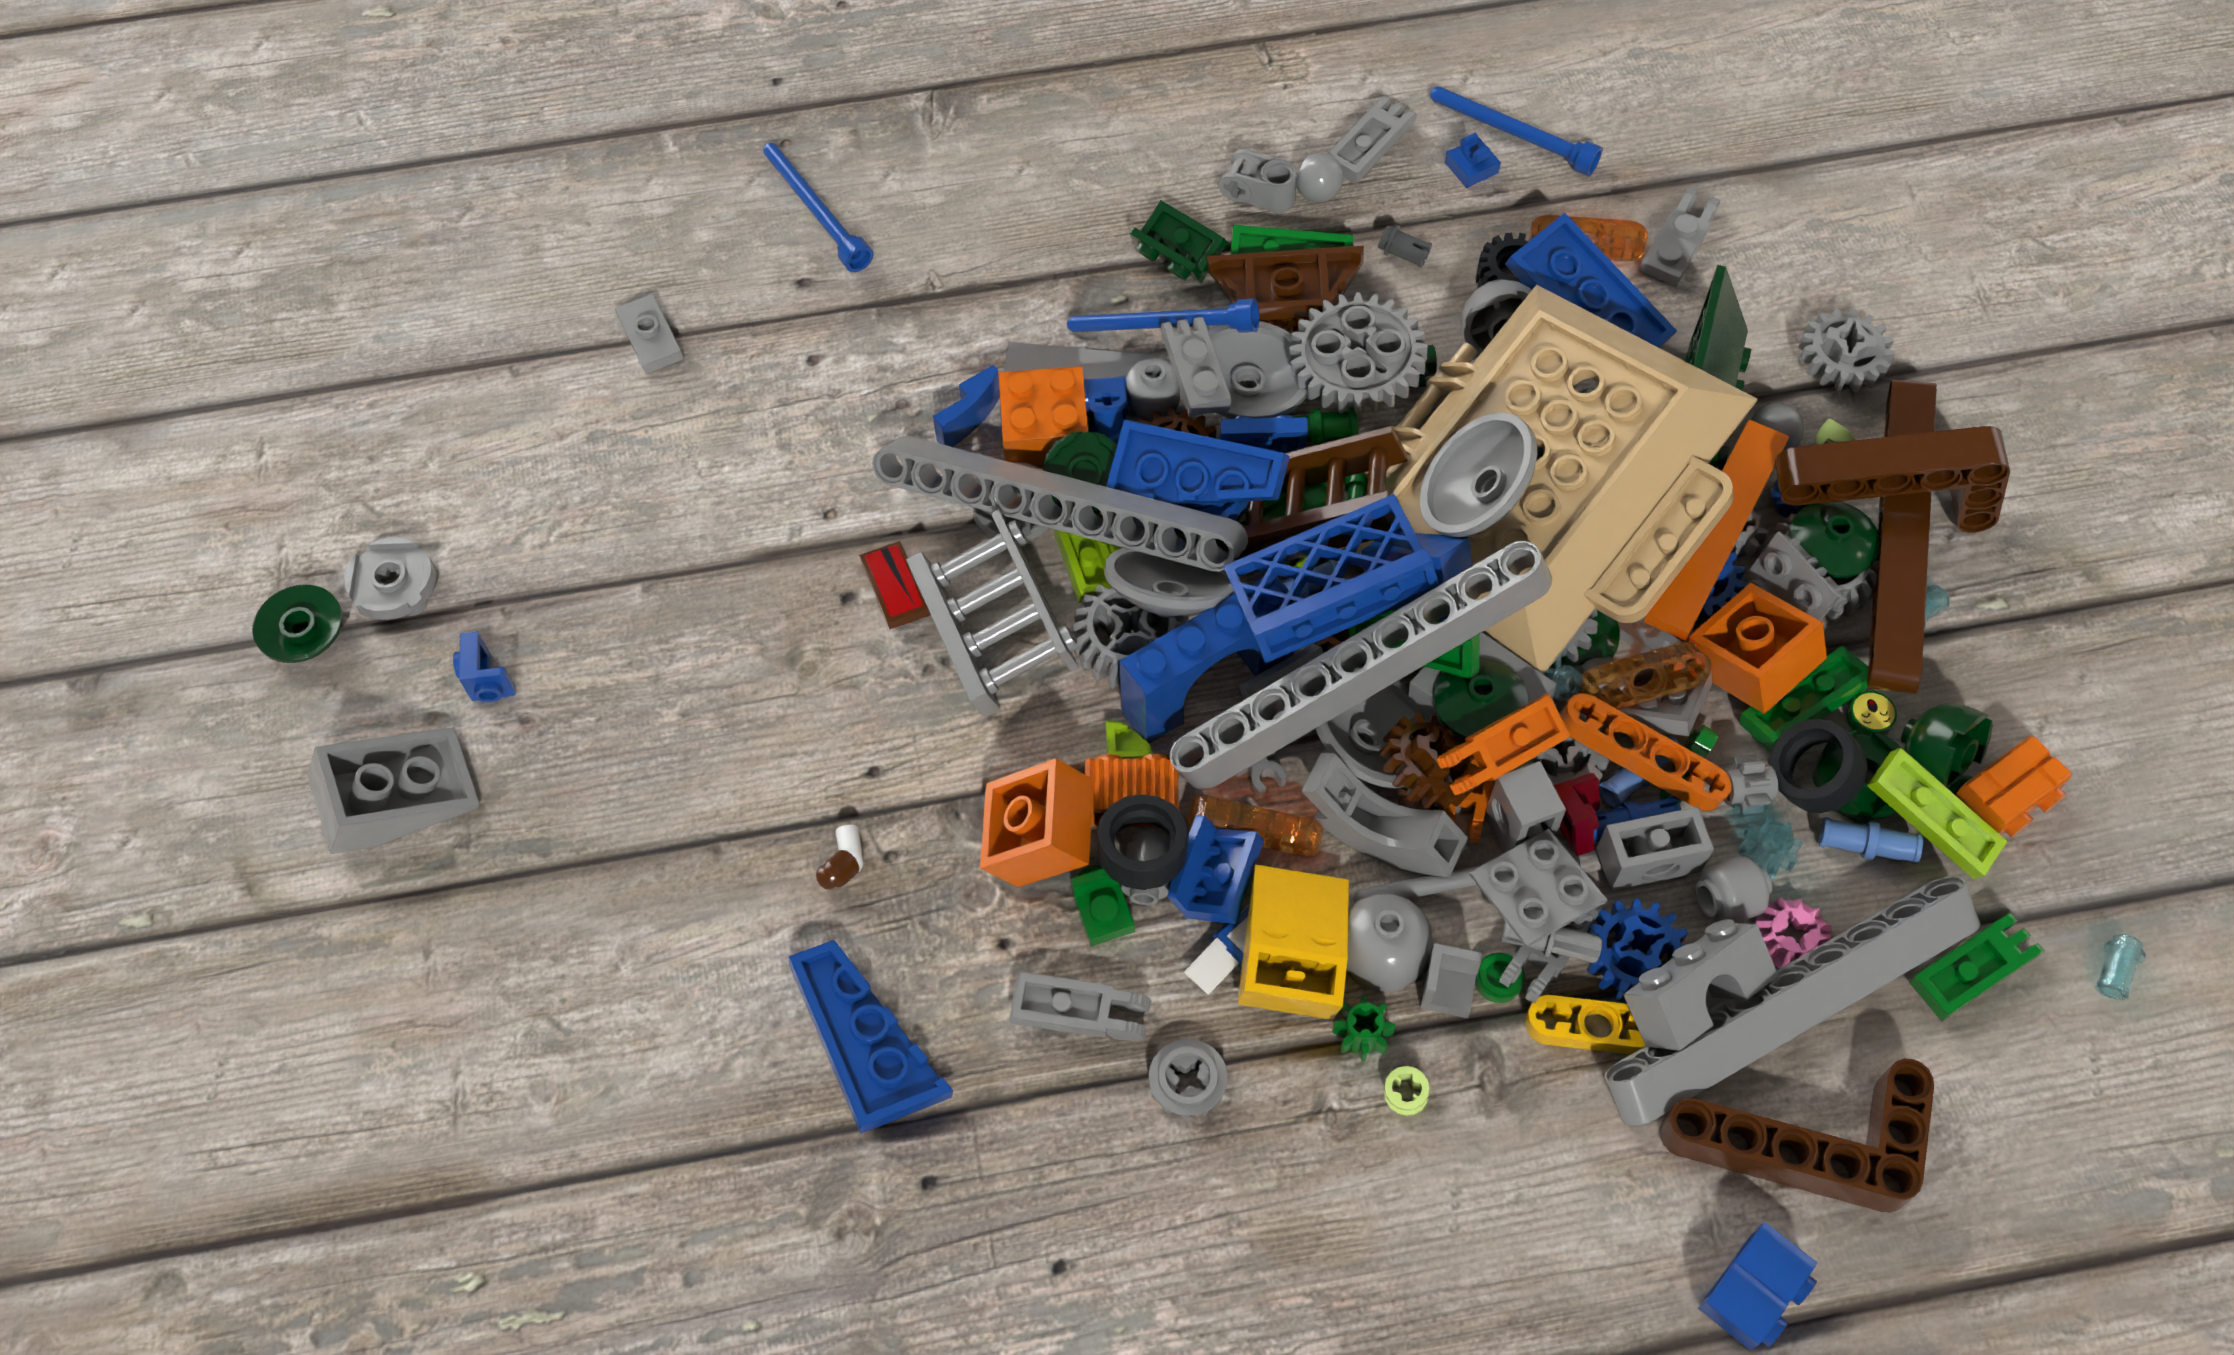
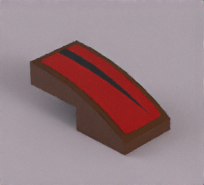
[859,541,931,630]

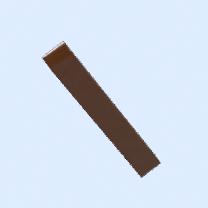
[1867,379,1937,694]

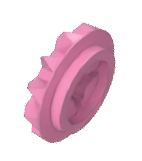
[1754,897,1832,969]

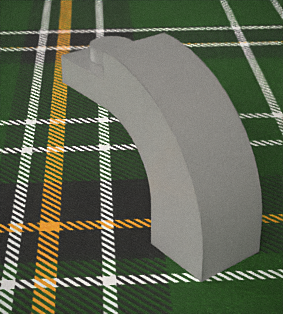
[1301,753,1468,877]

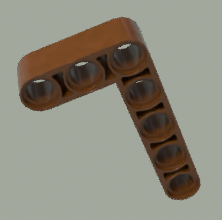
[1775,426,2010,533]
[1660,1058,1934,1213]

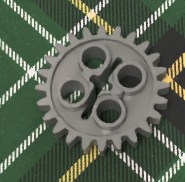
[1290,292,1428,415]

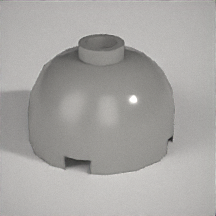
[1461,279,1532,358]
[1346,893,1433,993]

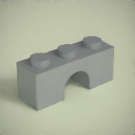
[1623,919,1779,1050]

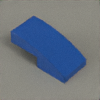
[933,365,1000,447]

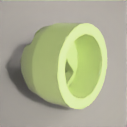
[1816,418,1856,445]

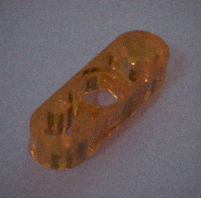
[1528,215,1648,261]
[1576,642,1711,709]
[1187,795,1324,857]

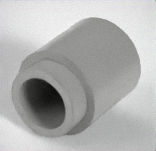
[1121,831,1170,905]

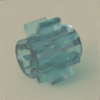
[1738,816,1803,879]

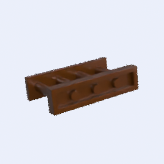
[1221,426,1408,561]

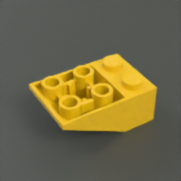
[1237,864,1349,1020]

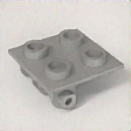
[1742,531,1848,621]
[1469,829,1607,948]

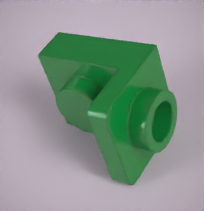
[1071,865,1135,947]

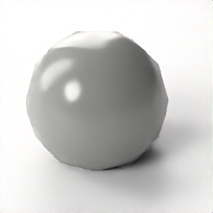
[1296,152,1344,203]
[1751,403,1804,451]

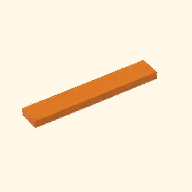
[1644,419,1790,641]

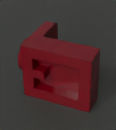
[1553,773,1600,856]

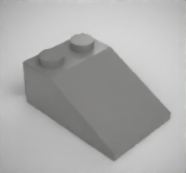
[307,727,479,854]

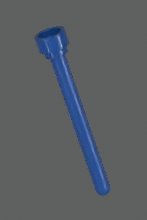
[1430,86,1603,177]
[763,142,874,272]
[1067,298,1260,333]

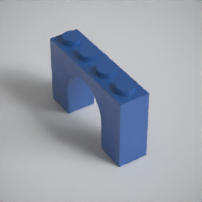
[1120,576,1295,744]

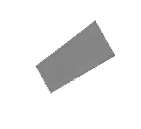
[1003,342,1154,379]

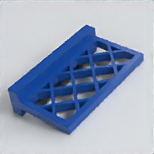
[1223,494,1439,663]

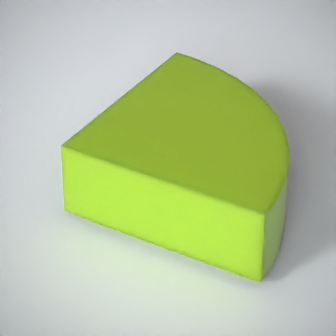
[1105,721,1152,760]

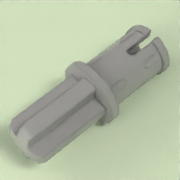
[1501,921,1602,963]

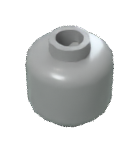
[1126,358,1180,421]
[1695,856,1772,923]

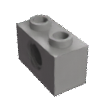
[1484,761,1566,854]
[1596,807,1714,891]

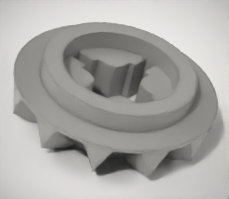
[1149,1039,1228,1119]

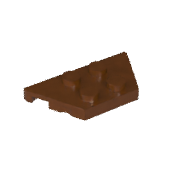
[1207,245,1364,321]

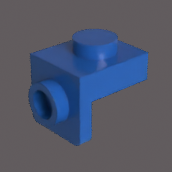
[453,631,516,702]

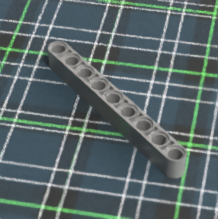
[872,436,1248,572]
[1169,541,1552,790]
[1604,876,1980,1125]

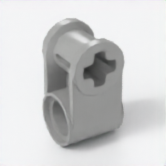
[1218,149,1296,213]

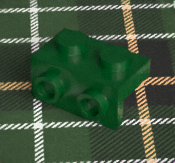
[1128,200,1228,283]

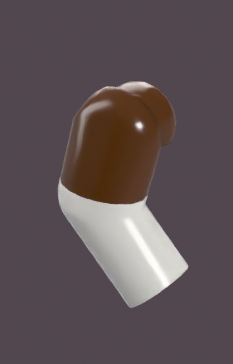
[816,825,863,890]

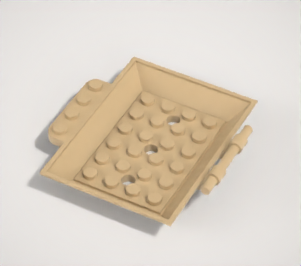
[1339,285,1757,675]

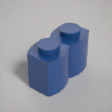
[1698,1221,1818,1350]

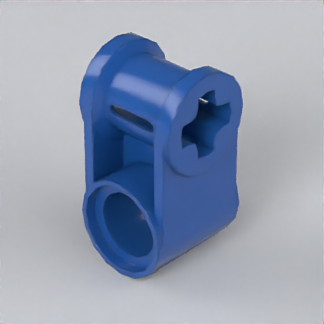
[1084,376,1128,444]

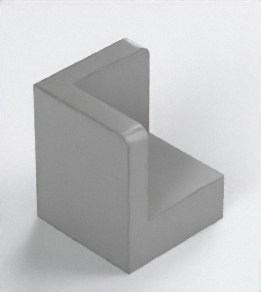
[1420,943,1482,1019]

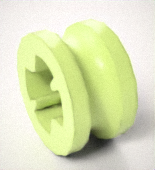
[1384,1066,1430,1116]

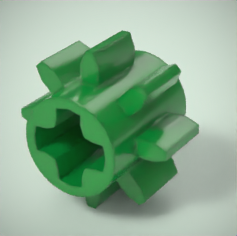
[1332,995,1395,1062]

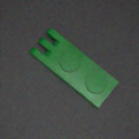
[1909,913,2045,1021]

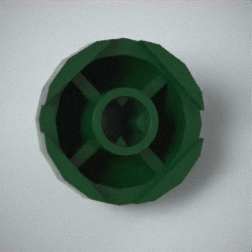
[1901,703,1993,795]

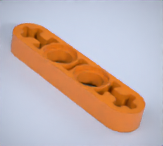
[1560,693,1732,811]

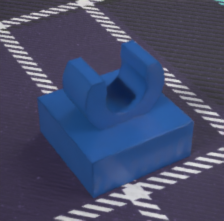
[1445,132,1501,188]

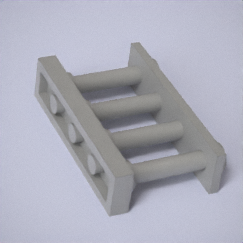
[906,509,1079,717]

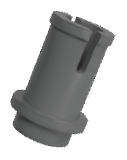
[1378,225,1432,268]

